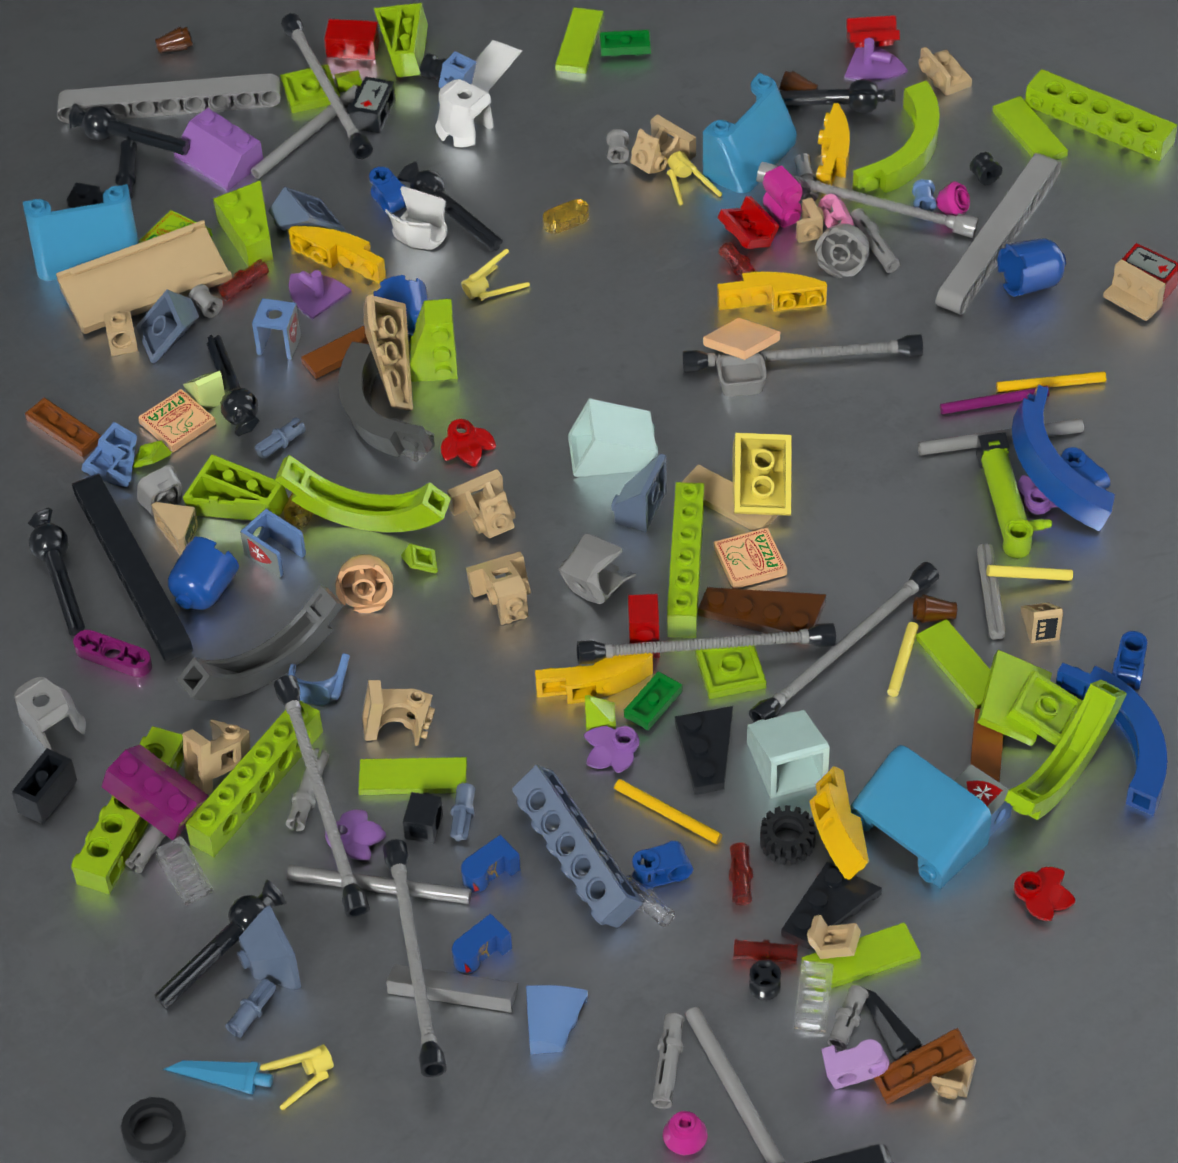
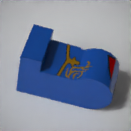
[461,835,521,893]
[452,914,512,974]

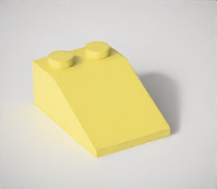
[732,433,792,516]

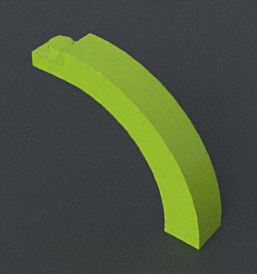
[853,80,940,194]
[275,455,451,532]
[1004,679,1127,820]

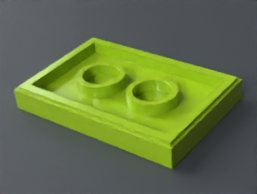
[977,650,1052,746]

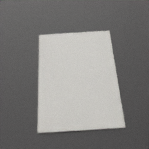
[472,40,523,92]

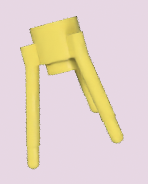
[667,151,722,205]
[461,249,530,301]
[260,1044,334,1110]

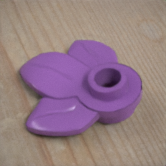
[1017,475,1058,514]
[584,726,639,773]
[325,810,386,860]

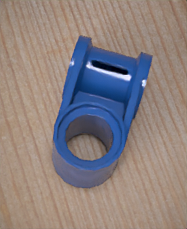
[369,167,406,215]
[1061,447,1110,490]
[1112,631,1147,690]
[632,841,693,890]

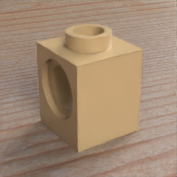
[103,310,138,356]

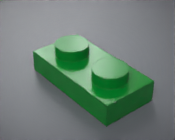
[600,30,651,56]
[624,671,683,731]

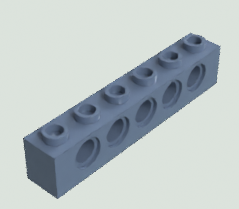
[512,764,643,928]

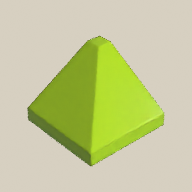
[334,70,362,93]
[133,441,172,468]
[401,543,438,574]
[585,695,616,731]

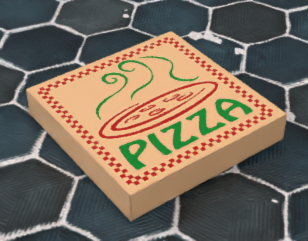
[138,389,216,453]
[714,527,787,589]

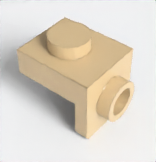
[796,198,824,243]
[807,915,861,959]
[931,1057,977,1099]

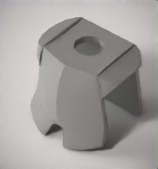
[558,534,636,604]
[14,677,86,751]

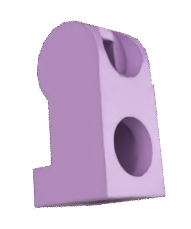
[821,1039,889,1090]

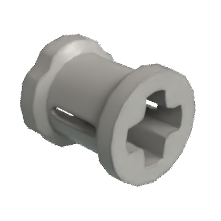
[606,129,629,163]
[188,284,223,318]

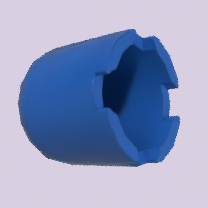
[998,238,1066,297]
[374,275,428,343]
[168,537,239,610]

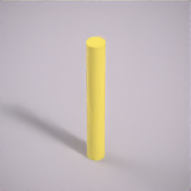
[986,565,1073,581]
[887,622,919,697]

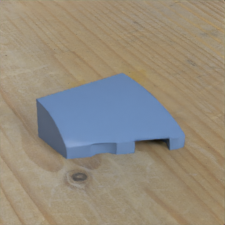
[82,422,137,487]
[526,985,588,1054]

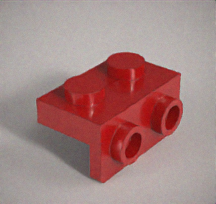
[846,15,900,48]
[717,196,779,249]

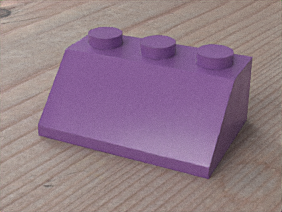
[174,108,263,191]

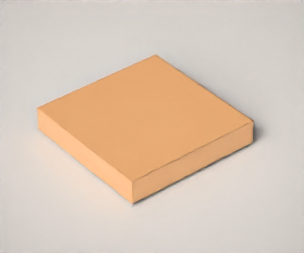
[703,318,780,360]

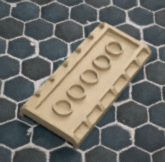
[56,220,232,334]

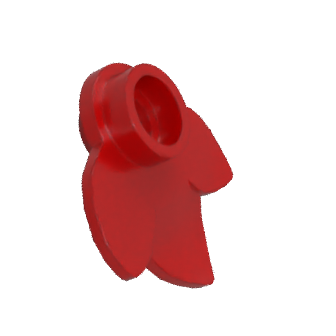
[441,419,496,467]
[1014,867,1076,921]

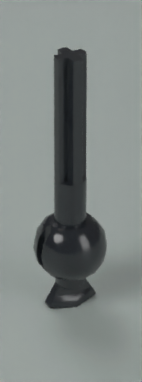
[780,79,895,114]
[69,103,190,155]
[397,161,503,251]
[206,335,260,436]
[28,508,85,636]
[154,880,286,1009]

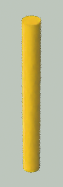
[996,371,1106,393]
[614,779,723,845]

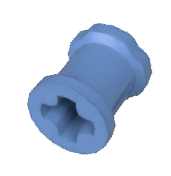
[912,179,937,212]

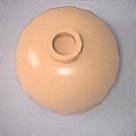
[335,554,393,613]

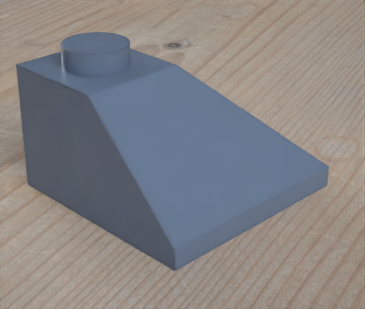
[268,187,345,232]
[136,290,199,364]
[611,454,667,532]
[237,906,301,990]

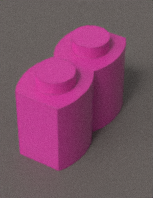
[763,165,802,228]

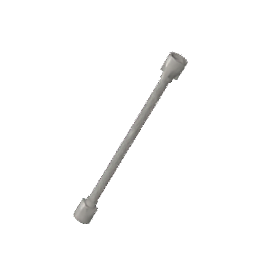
[756,161,979,238]

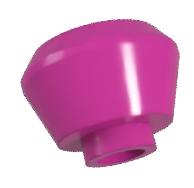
[936,181,970,216]
[663,1111,708,1155]

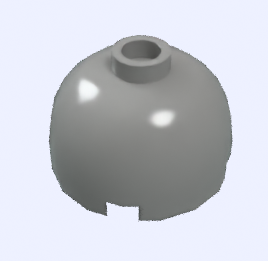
[815,223,870,278]

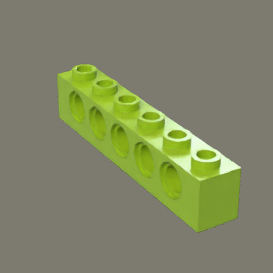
[1025,69,1178,161]
[667,482,704,638]
[185,701,323,857]
[71,726,184,895]

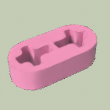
[818,194,854,229]

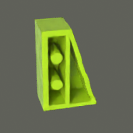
[374,3,428,78]
[213,180,273,269]
[409,299,458,382]
[183,454,289,521]

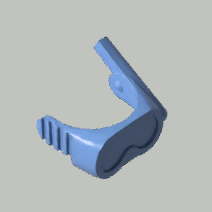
[288,653,350,706]

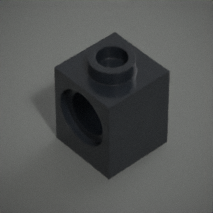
[402,792,443,844]

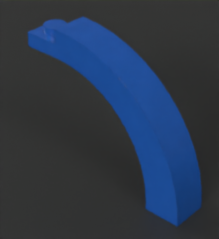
[1012,385,1115,531]
[1056,663,1167,816]

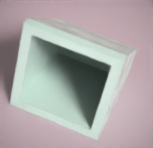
[568,399,658,477]
[747,710,830,799]

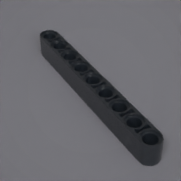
[72,473,193,662]

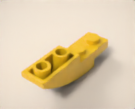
[816,103,850,186]
[289,226,386,284]
[717,272,827,311]
[535,652,653,704]
[809,766,869,880]

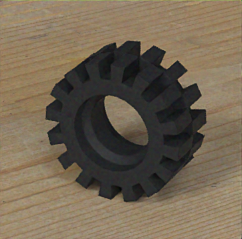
[760,805,816,865]

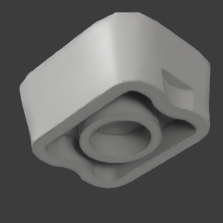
[717,353,767,397]
[137,465,182,516]

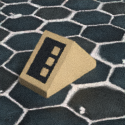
[151,502,198,555]
[1020,602,1063,644]

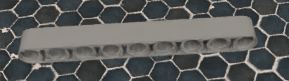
[57,73,281,124]
[936,153,1061,315]

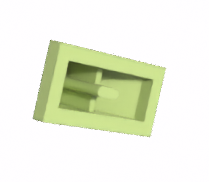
[183,371,225,411]

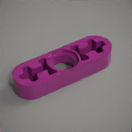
[73,630,152,677]

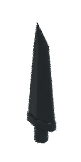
[862,987,923,1061]

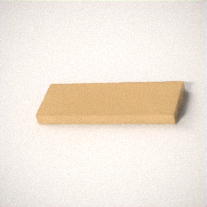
[682,464,778,531]

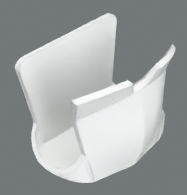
[435,79,494,147]
[385,186,447,250]

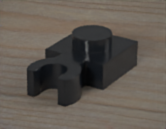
[66,182,105,208]

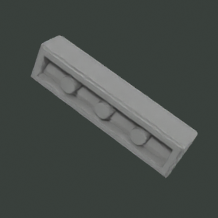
[386,964,518,1013]

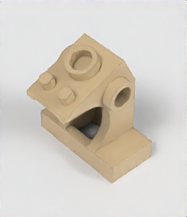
[630,114,696,174]
[447,469,515,539]
[466,552,531,625]
[362,680,435,746]
[182,719,250,794]

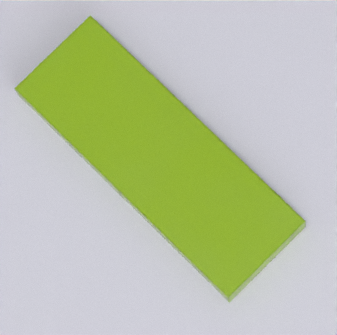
[555,7,604,74]
[993,96,1068,160]
[916,619,990,709]
[358,757,467,795]
[801,922,921,994]

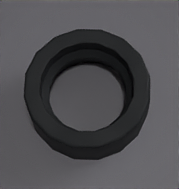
[121,1097,186,1163]

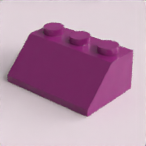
[102,744,209,841]

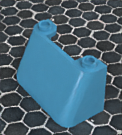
[703,73,797,193]
[23,184,139,281]
[850,745,992,889]

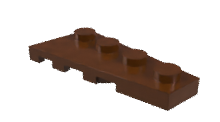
[698,587,826,645]

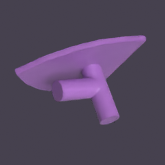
[845,38,908,81]
[289,270,351,320]

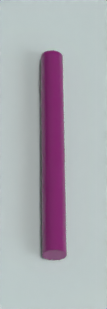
[940,386,1050,415]

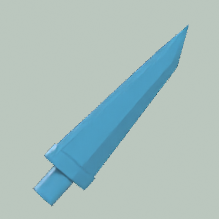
[163,1060,273,1095]

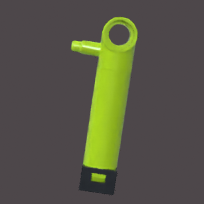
[976,432,1052,559]

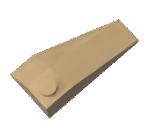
[363,295,413,411]

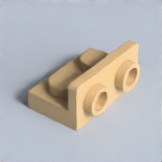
[919,47,972,96]
[1103,259,1166,321]

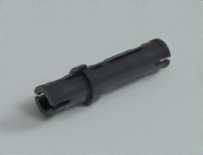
[115,139,137,200]

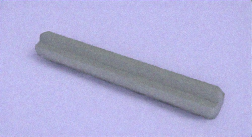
[977,543,1006,640]

